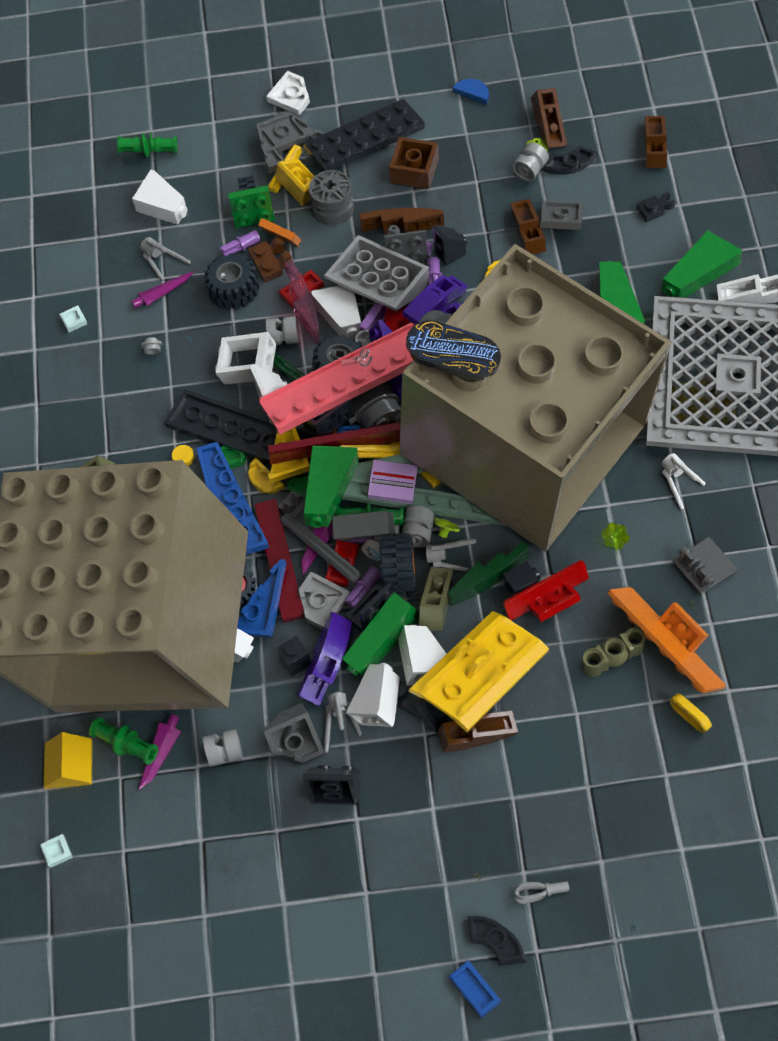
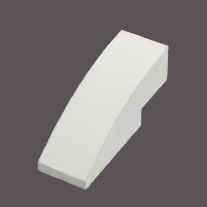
[717,274,778,304]

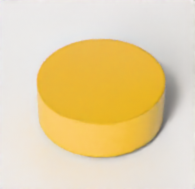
[172,445,195,466]

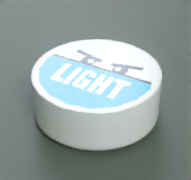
[361,540,380,561]

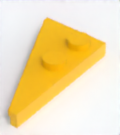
[268,427,310,484]

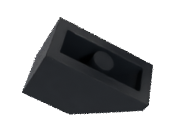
[432,225,467,266]

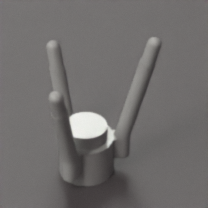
[140,237,191,280]
[426,538,476,572]
[324,692,362,753]

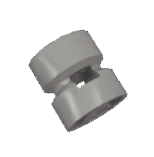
[512,142,549,181]
[266,316,299,345]
[402,506,435,548]
[203,729,243,767]

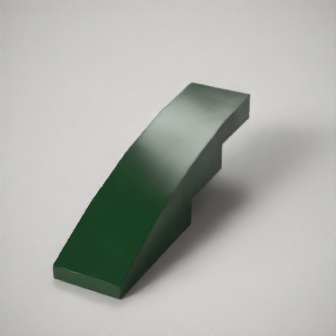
[447,542,529,606]

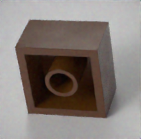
[389,137,439,189]

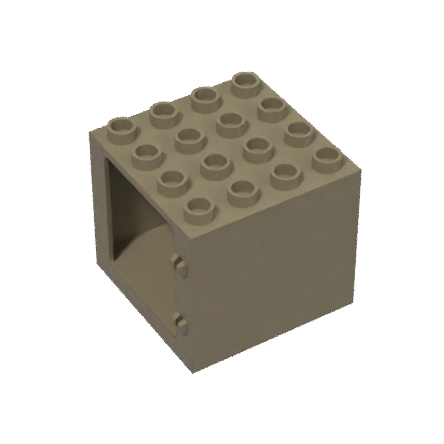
[400,244,672,552]
[0,460,248,712]

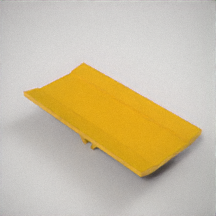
[409,611,549,732]

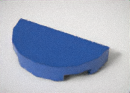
[452,79,489,104]

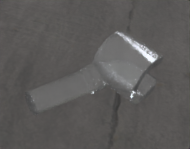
[341,349,373,366]

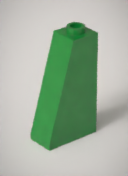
[662,230,742,298]
[599,261,645,325]
[304,446,359,528]
[342,592,420,676]

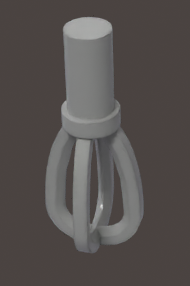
[514,881,569,904]

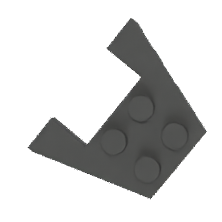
[256,112,323,173]

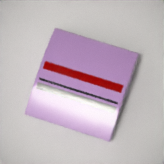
[368,460,418,504]

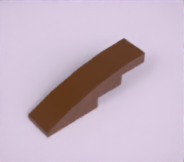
[359,208,445,234]

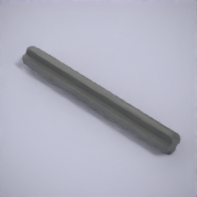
[280,513,361,582]

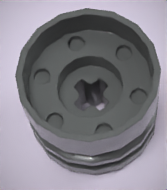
[309,170,354,225]

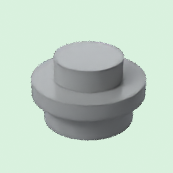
[141,337,162,355]

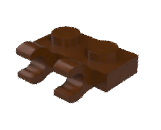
[248,236,294,282]

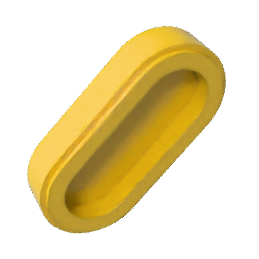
[670,693,712,733]

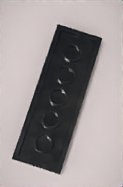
[304,99,425,171]

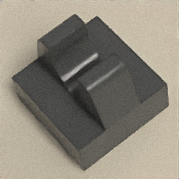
[278,491,305,520]

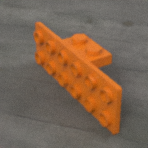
[608,587,726,693]

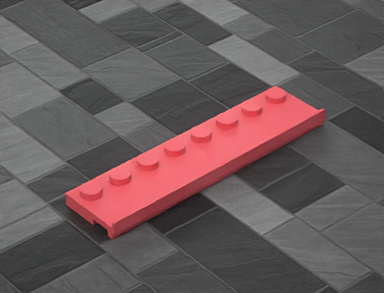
[259,323,414,434]

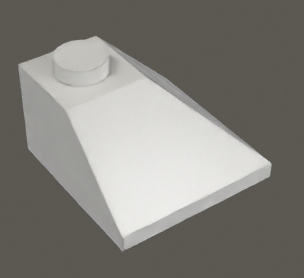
[249,365,287,423]

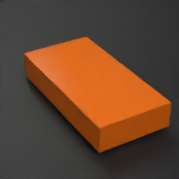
[258,219,301,247]

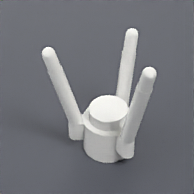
[662,453,706,510]

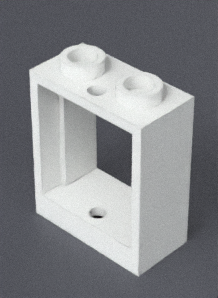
[215,332,276,385]

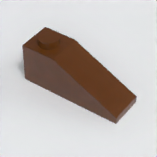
[530,88,567,149]

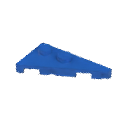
[237,559,287,638]

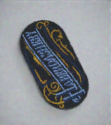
[406,321,501,381]

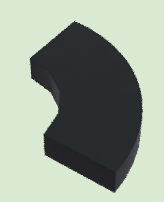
[544,146,597,175]
[468,916,526,966]

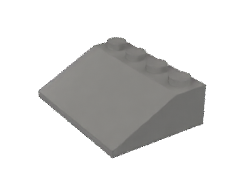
[324,235,429,311]

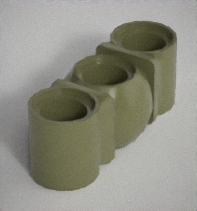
[582,627,646,677]

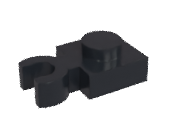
[637,192,676,222]

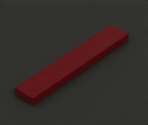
[268,423,400,465]
[254,499,305,623]

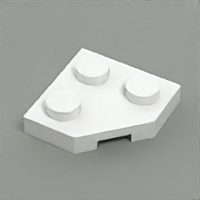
[266,71,310,115]

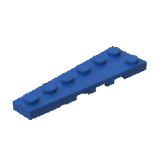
[196,442,269,555]

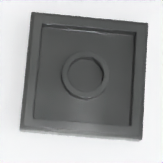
[540,201,583,230]

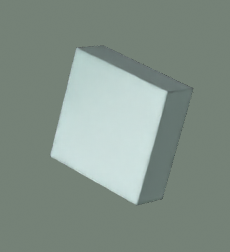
[59,306,87,332]
[40,834,73,868]

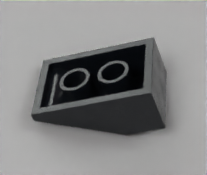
[303,765,361,805]

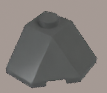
[263,703,325,763]

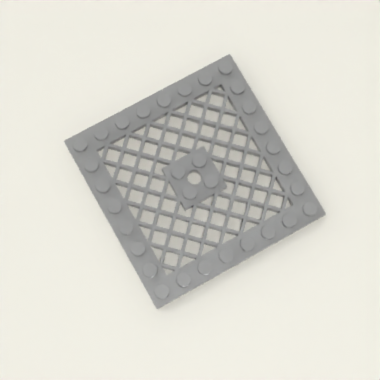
[646,296,778,456]

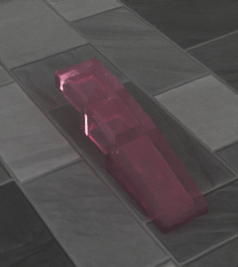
[285,260,320,344]

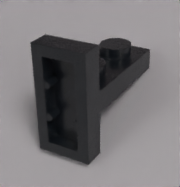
[396,680,450,734]

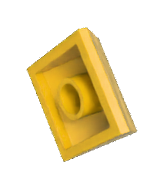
[276,159,315,206]
[44,732,92,789]

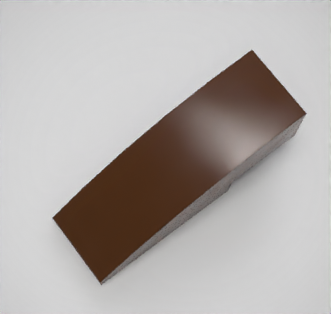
[644,116,667,168]
[510,199,547,255]
[437,711,518,753]

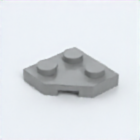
[299,572,350,630]

